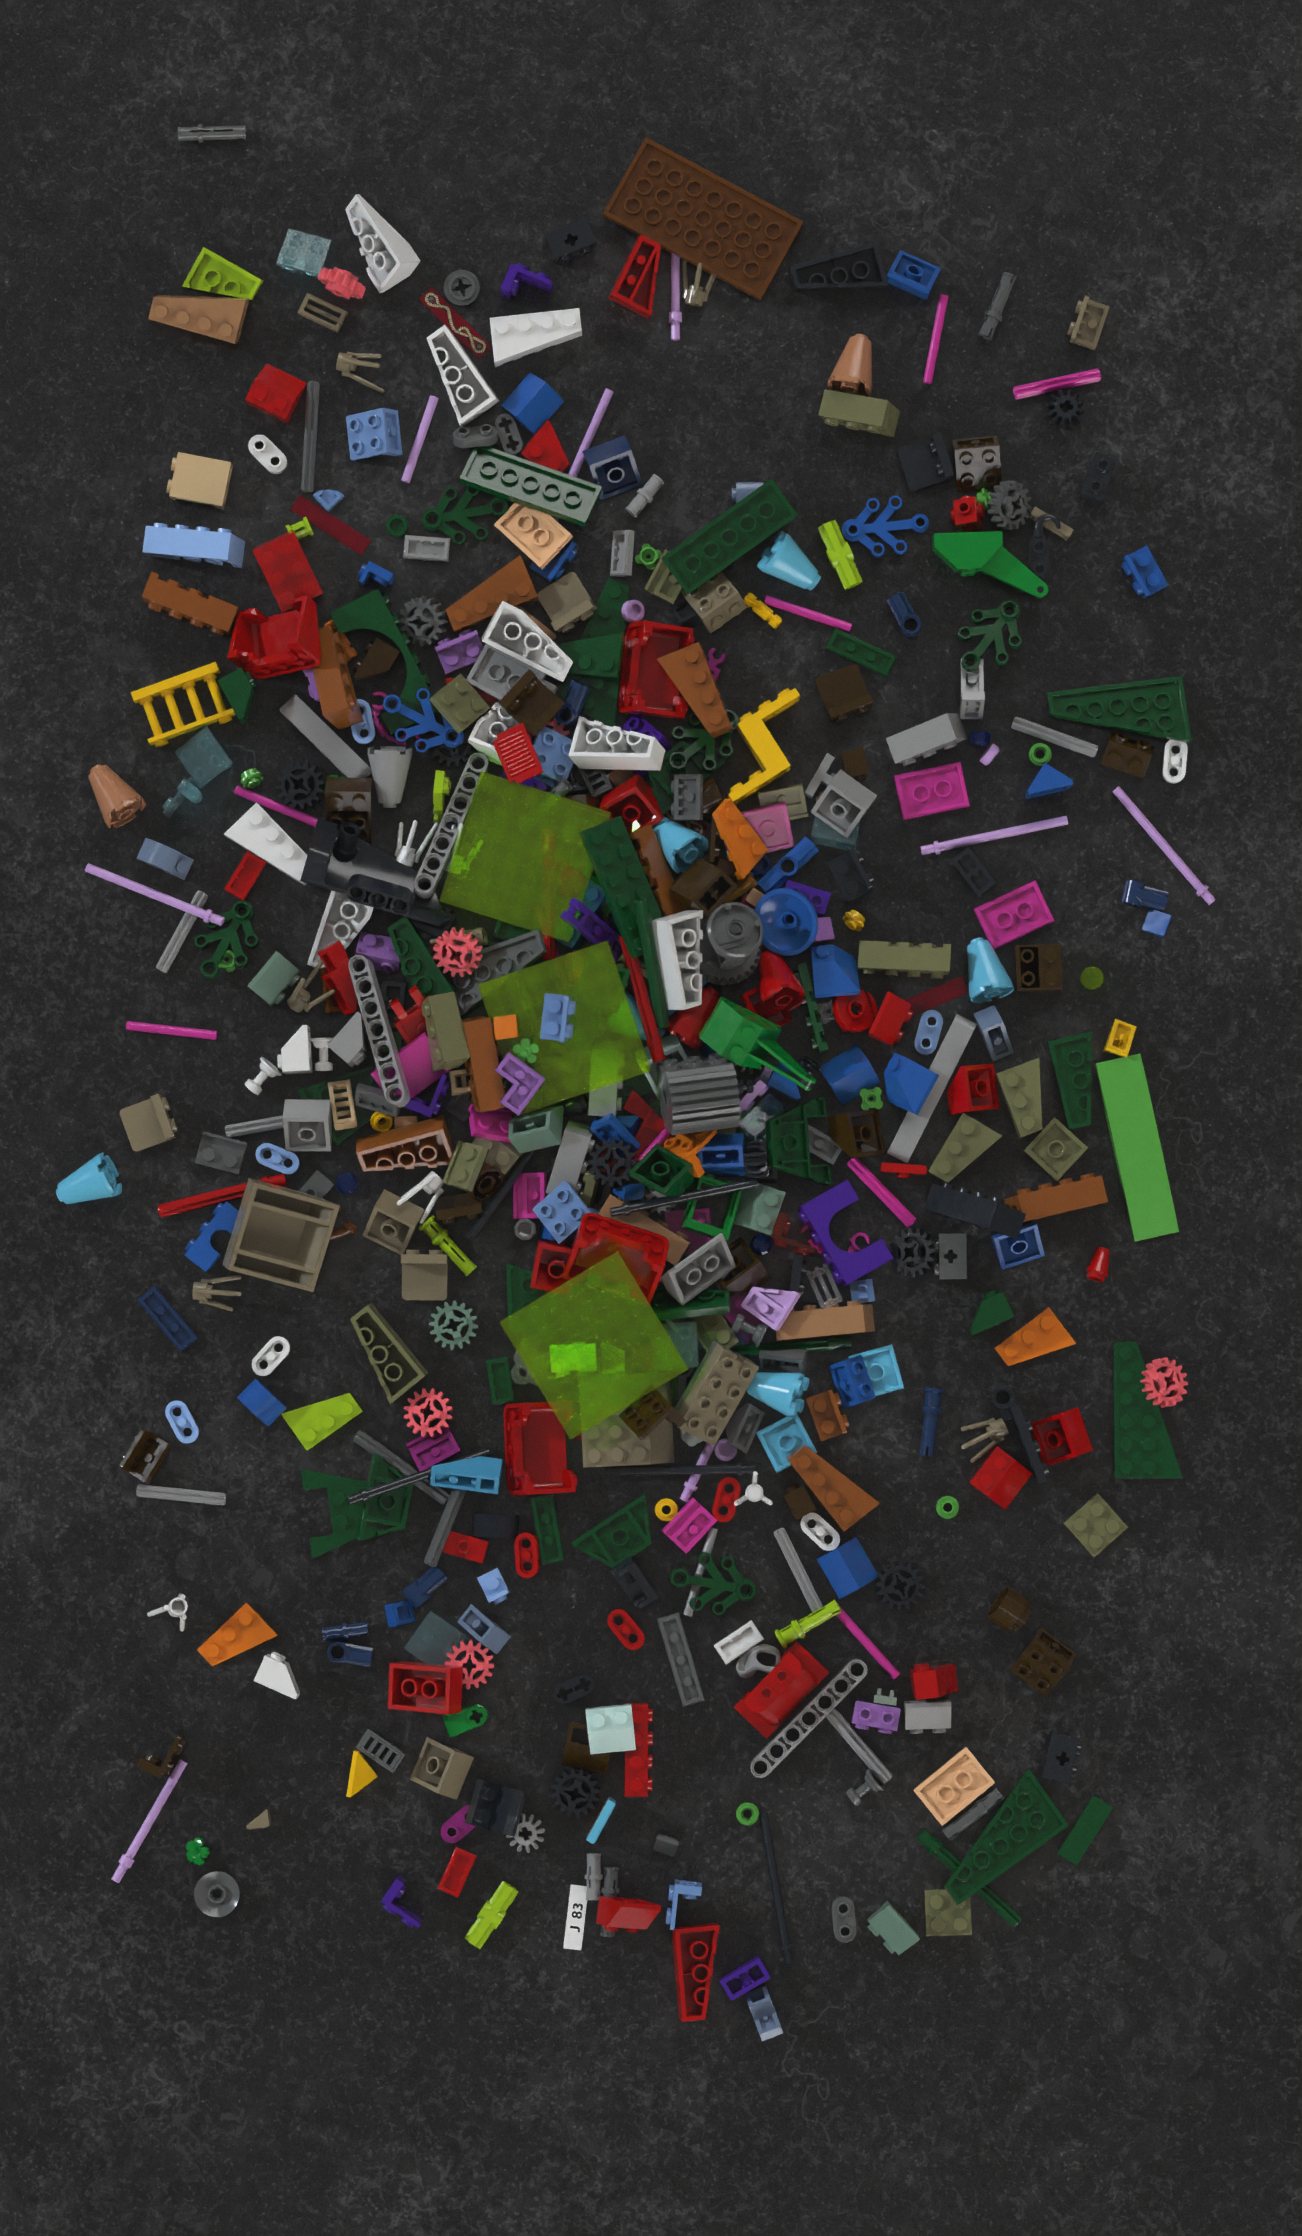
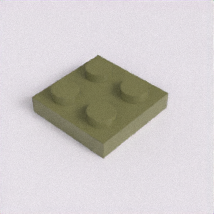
[429,673,490,734]
[1024,1117,1088,1181]
[1064,1493,1128,1557]
[924,1889,972,1936]

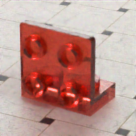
[770,1212,816,1256]

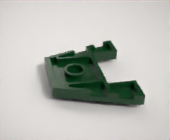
[765,1096,832,1185]
[301,1469,367,1558]

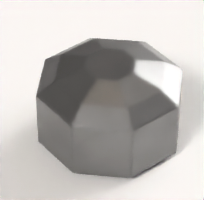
[514,1218,536,1241]

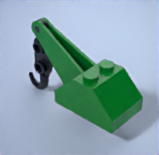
[932,514,1061,598]
[699,996,822,1091]

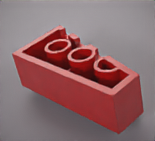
[671,1923,720,2022]

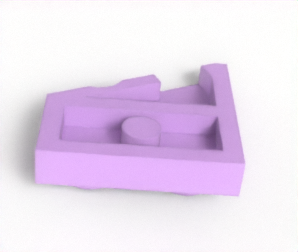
[739,1066,773,1114]
[741,1287,801,1331]

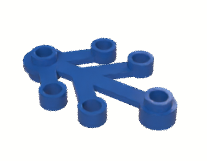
[841,495,929,557]
[383,688,464,753]

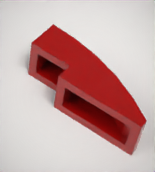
[317,940,357,1015]

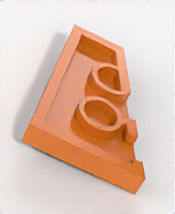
[712,798,768,880]
[994,1307,1076,1366]
[197,1602,278,1666]

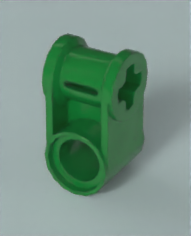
[442,1704,488,1737]

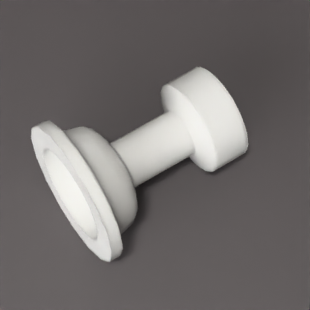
[310,1037,334,1071]
[245,1057,282,1095]

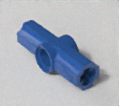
[757,836,819,894]

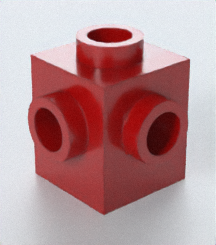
[951,496,985,532]

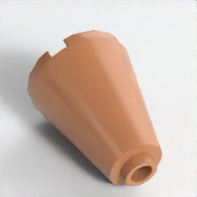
[827,334,872,397]
[88,764,146,828]

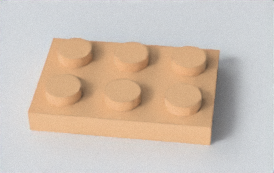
[494,503,573,570]
[913,1747,995,1826]

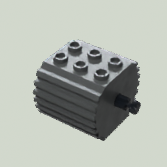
[657,1053,754,1135]

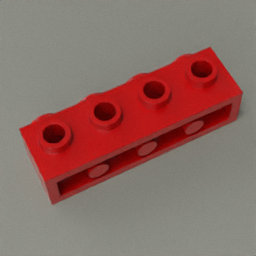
[625,1703,653,1797]

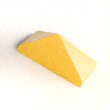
[1103,1019,1137,1058]
[346,1750,378,1797]

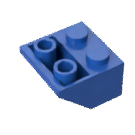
[697,1133,747,1177]

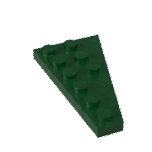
[944,1769,1069,1905]

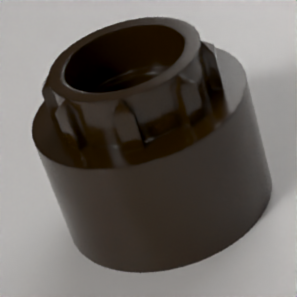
[703,777,725,821]
[465,1159,503,1201]
[987,1585,1032,1631]

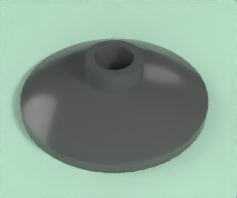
[194,1871,240,1917]

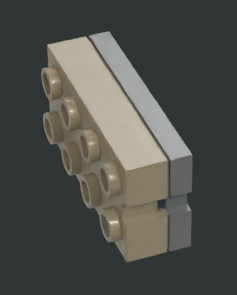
[672,1341,759,1447]

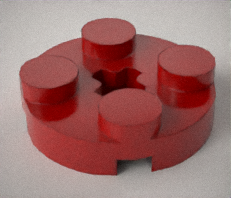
[832,988,877,1032]

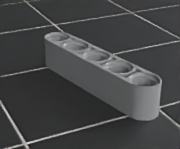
[279,694,372,778]

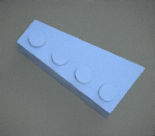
[142,523,245,568]

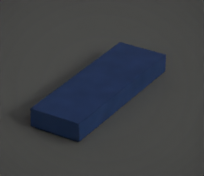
[137,1286,199,1352]

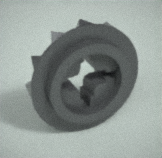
[444,270,480,306]

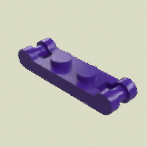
[560,898,622,962]

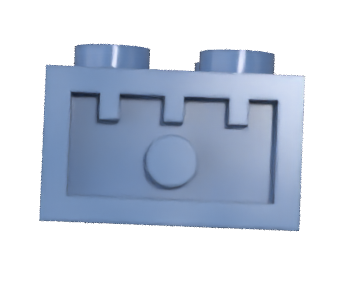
[346,408,403,461]
[532,726,573,788]
[540,993,576,1043]
[533,1181,599,1245]
[666,1880,702,1930]

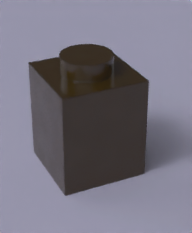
[840,747,869,782]
[783,1483,816,1520]

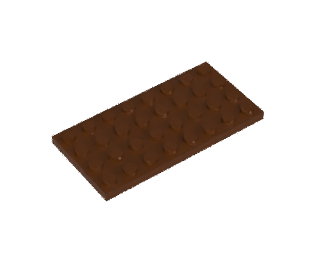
[602,137,804,301]

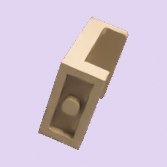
[167,452,233,510]

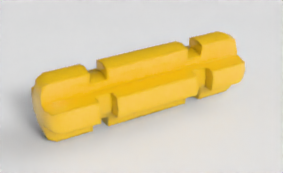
[743,593,782,629]

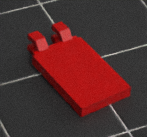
[389,985,428,1044]

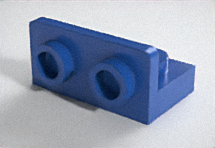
[529,541,578,583]
[1122,546,1168,598]
[358,561,397,587]
[590,1113,641,1158]
[829,1355,876,1409]

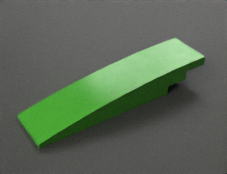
[1095,1054,1179,1242]

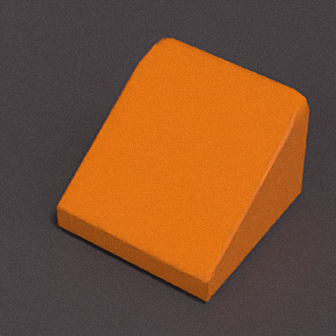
[493,1014,519,1040]

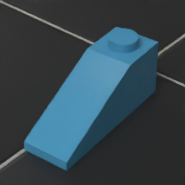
[430,1456,503,1494]

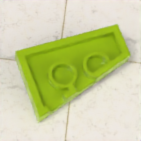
[182,247,263,300]
[433,770,451,823]
[281,1393,363,1451]

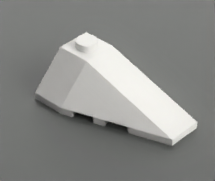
[345,194,420,293]
[482,600,573,682]
[468,702,519,766]
[307,890,374,968]

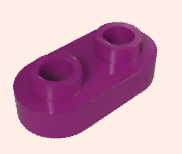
[441,1805,476,1843]

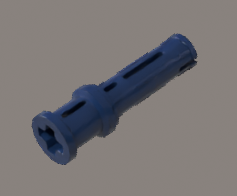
[919,1387,944,1457]

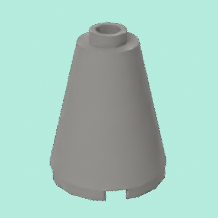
[367,746,412,808]

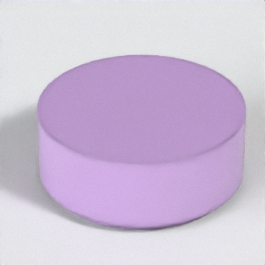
[621,600,645,623]
[979,743,1000,766]
[714,1438,737,1461]

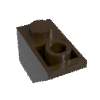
[353,638,401,681]

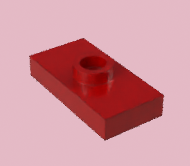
[224,851,267,901]
[880,1162,927,1178]
[442,1531,489,1564]
[437,1846,477,1898]

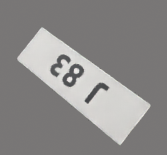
[563,1885,587,1950]

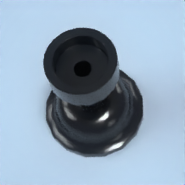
[565,762,589,796]

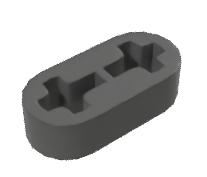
[495,413,523,456]

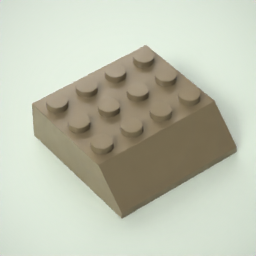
[223,1178,340,1292]
[579,1372,674,1468]

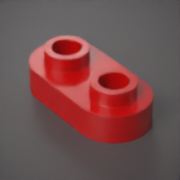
[712,1477,741,1522]
[514,1532,540,1578]
[607,1609,645,1650]

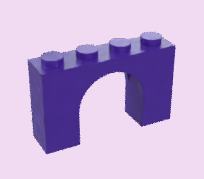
[798,1179,893,1287]

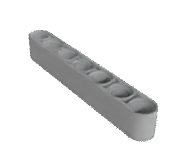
[414,752,488,899]
[348,955,410,1107]
[887,1014,977,1163]
[750,1659,868,1778]

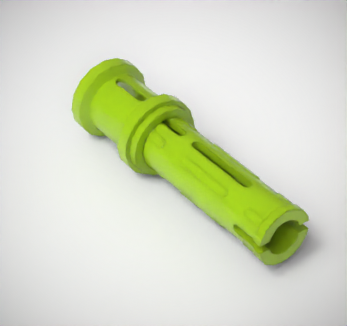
[418,1215,477,1276]
[774,1599,842,1649]

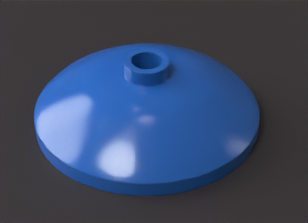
[754,888,818,956]

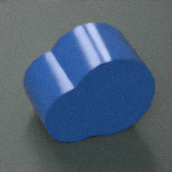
[237,1378,287,1427]

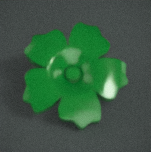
[186,1837,210,1866]

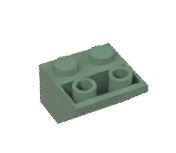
[508,1105,564,1153]

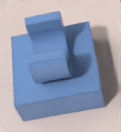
[850,1279,875,1303]

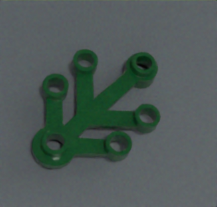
[421,486,508,545]
[958,600,1022,672]
[668,710,739,773]
[194,901,259,979]
[670,1552,757,1615]

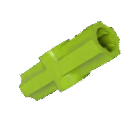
[818,520,863,590]
[464,1881,519,1949]

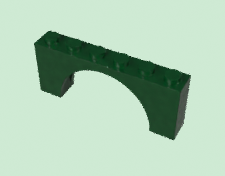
[330,589,439,736]

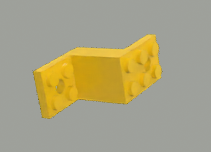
[728,688,800,805]

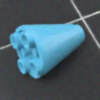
[757,531,821,591]
[746,1372,810,1418]

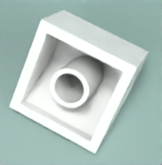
[277,1025,313,1075]
[254,1652,300,1699]

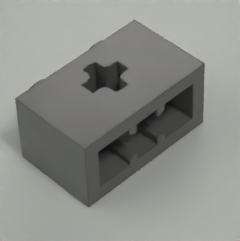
[934,1233,967,1280]

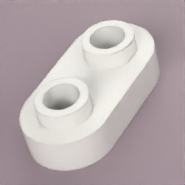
[248,435,287,474]
[1162,740,1188,784]
[252,1336,290,1376]
[800,1512,840,1551]

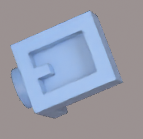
[477,1567,510,1604]

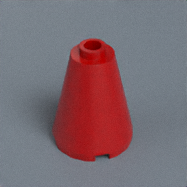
[758,949,805,1014]
[665,985,720,1050]

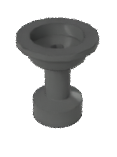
[731,1314,768,1347]
[846,1768,885,1806]

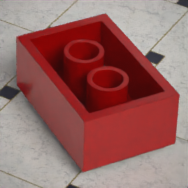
[252,530,323,613]
[388,1661,463,1714]

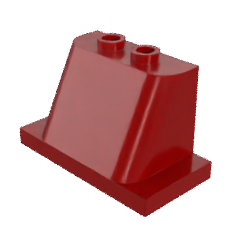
[734,1641,830,1739]

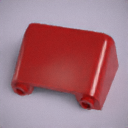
[227,596,322,679]
[617,620,695,719]
[562,1213,669,1306]
[503,1401,577,1495]

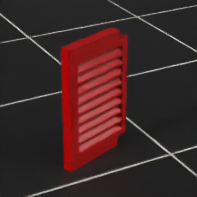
[493,722,544,784]

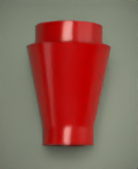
[1086,1247,1110,1282]

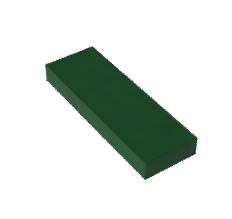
[826,628,897,677]
[530,1493,564,1564]
[1057,1795,1113,1866]

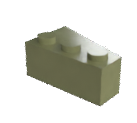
[818,389,900,438]
[421,992,470,1072]
[995,1058,1042,1139]
[927,1113,1002,1183]

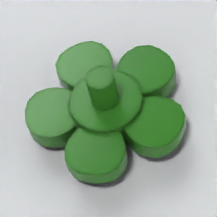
[513,1038,539,1063]

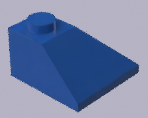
[810,944,860,998]
[884,1053,939,1115]

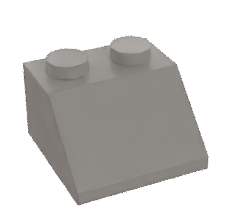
[811,769,877,838]
[283,1099,332,1152]
[903,1699,951,1734]

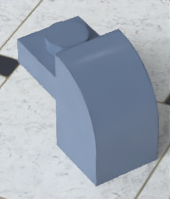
[137,838,194,880]
[744,1985,783,2041]

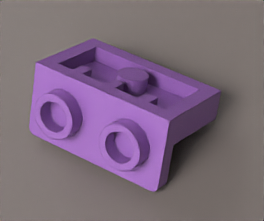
[435,629,484,675]

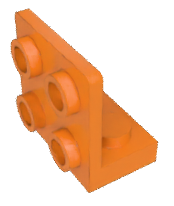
[662,1130,717,1178]

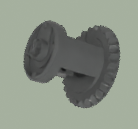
[699,902,763,985]

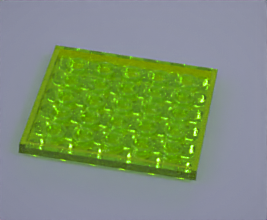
[439,771,612,943]
[478,941,652,1114]
[500,1251,689,1439]

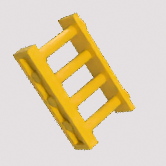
[131,662,236,747]

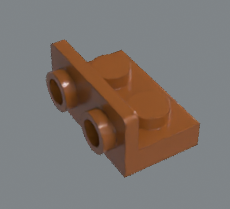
[806,1389,850,1441]

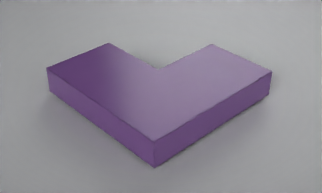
[495,1052,546,1116]

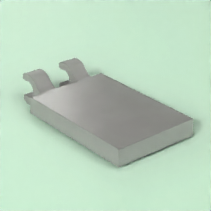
[466,644,558,700]

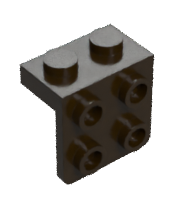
[816,664,873,722]

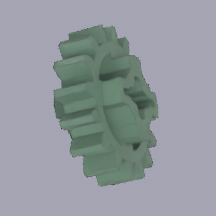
[429,1301,478,1350]

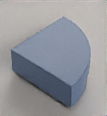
[313,490,345,513]

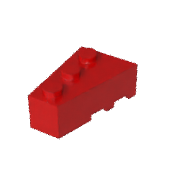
[608,235,661,319]
[910,1663,958,1700]

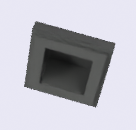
[653,1833,679,1856]

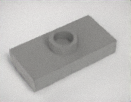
[610,530,635,577]
[403,535,450,562]

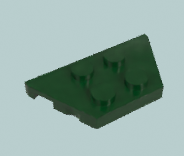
[647,741,727,816]
[356,1454,414,1541]
[571,1494,652,1568]

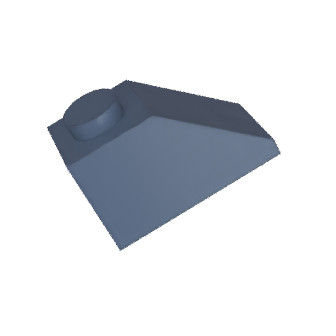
[974,1005,1014,1062]
[457,1604,511,1654]

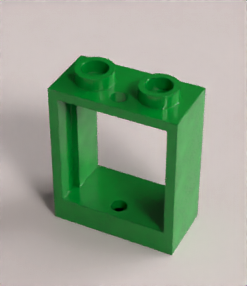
[680,1173,742,1241]

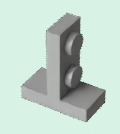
[960,658,985,720]
[804,753,836,799]

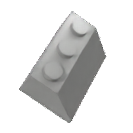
[327,1011,367,1068]
[661,1233,736,1305]

